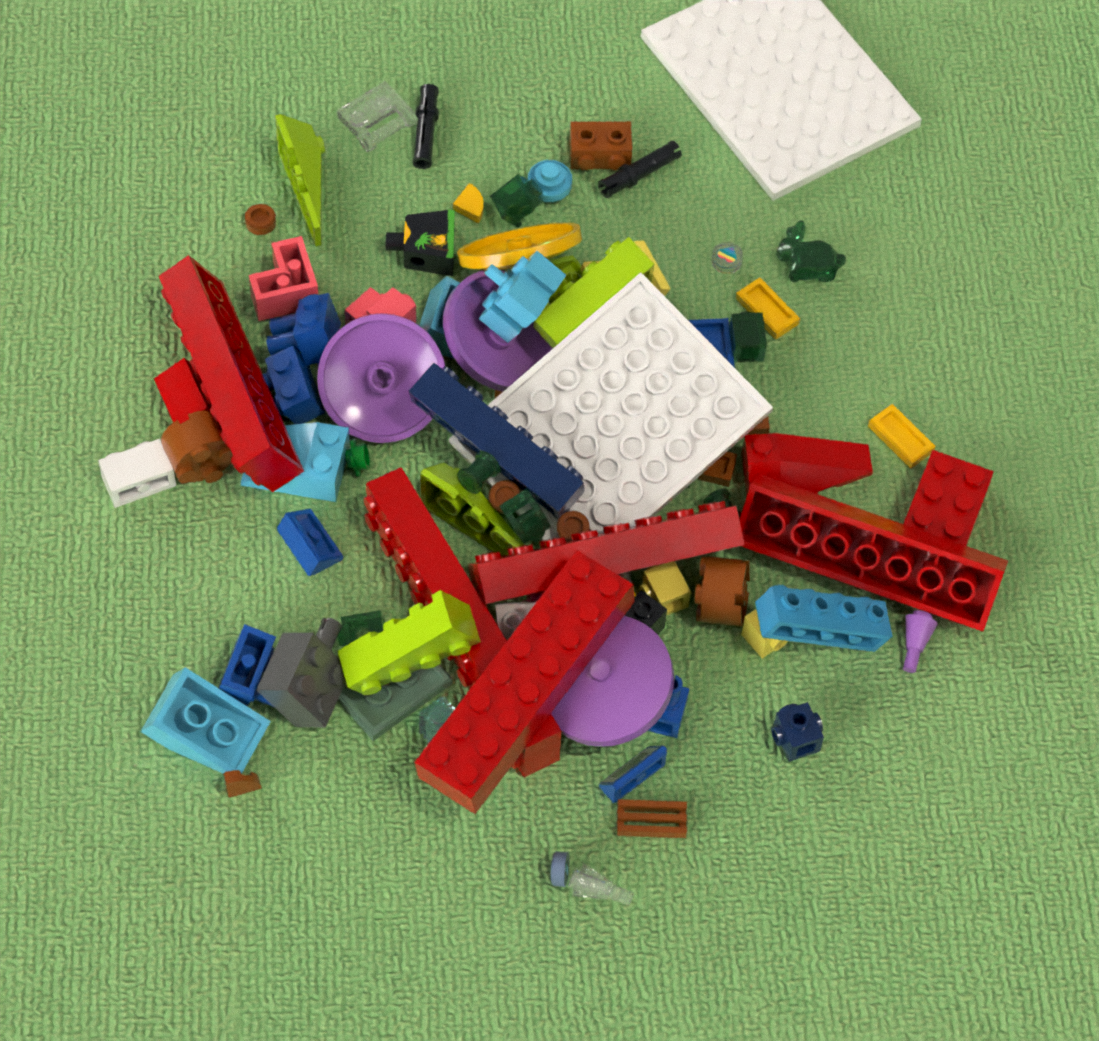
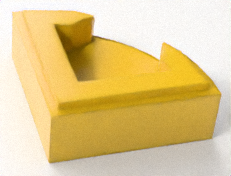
[453,183,484,223]

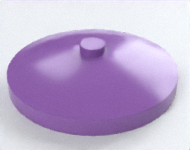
[443,270,553,391]
[317,313,445,443]
[551,616,674,747]

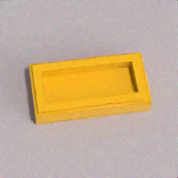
[735,277,800,340]
[868,404,936,469]

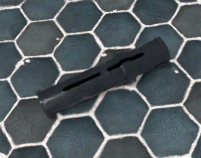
[413,84,439,169]
[598,140,682,198]

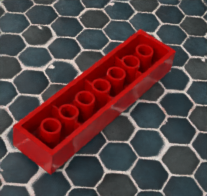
[159,255,304,492]
[739,474,1008,632]
[467,501,745,604]
[414,550,635,814]

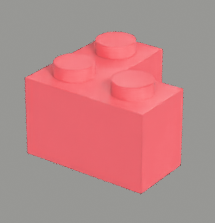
[249,236,318,321]
[344,287,416,325]

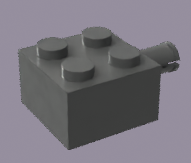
[257,617,346,728]

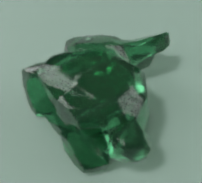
[776,220,846,282]

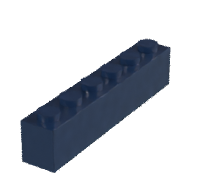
[408,363,585,519]

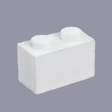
[98,439,176,508]

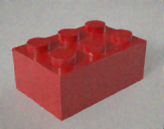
[903,450,994,546]

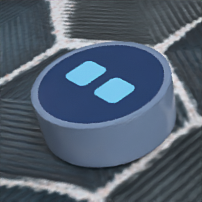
[551,851,569,887]

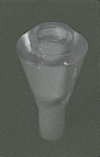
[568,863,634,906]

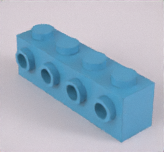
[755,585,893,652]

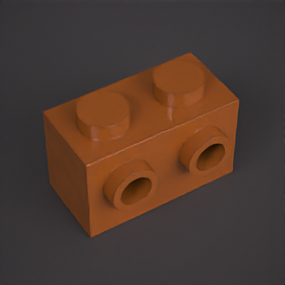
[569,121,632,170]

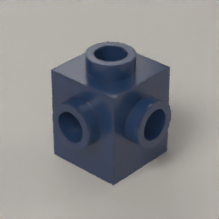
[771,702,824,762]

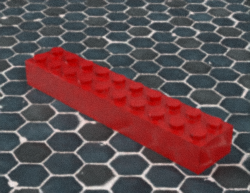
[364,467,562,778]

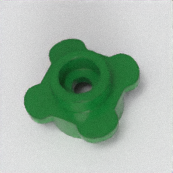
[346,439,370,477]

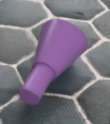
[903,610,938,673]

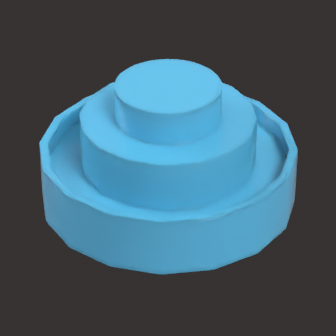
[528,160,572,202]

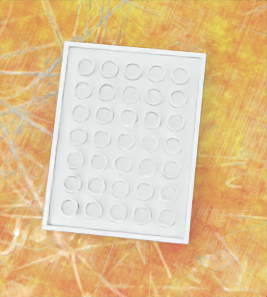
[641,0,922,201]
[449,273,773,541]

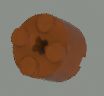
[161,411,233,483]
[695,556,750,626]

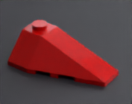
[741,433,873,494]

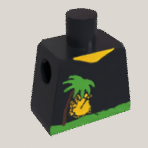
[386,210,455,276]

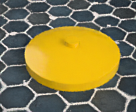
[457,222,582,270]

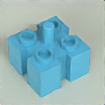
[479,251,566,343]

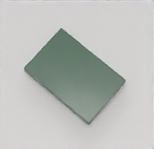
[338,664,453,741]

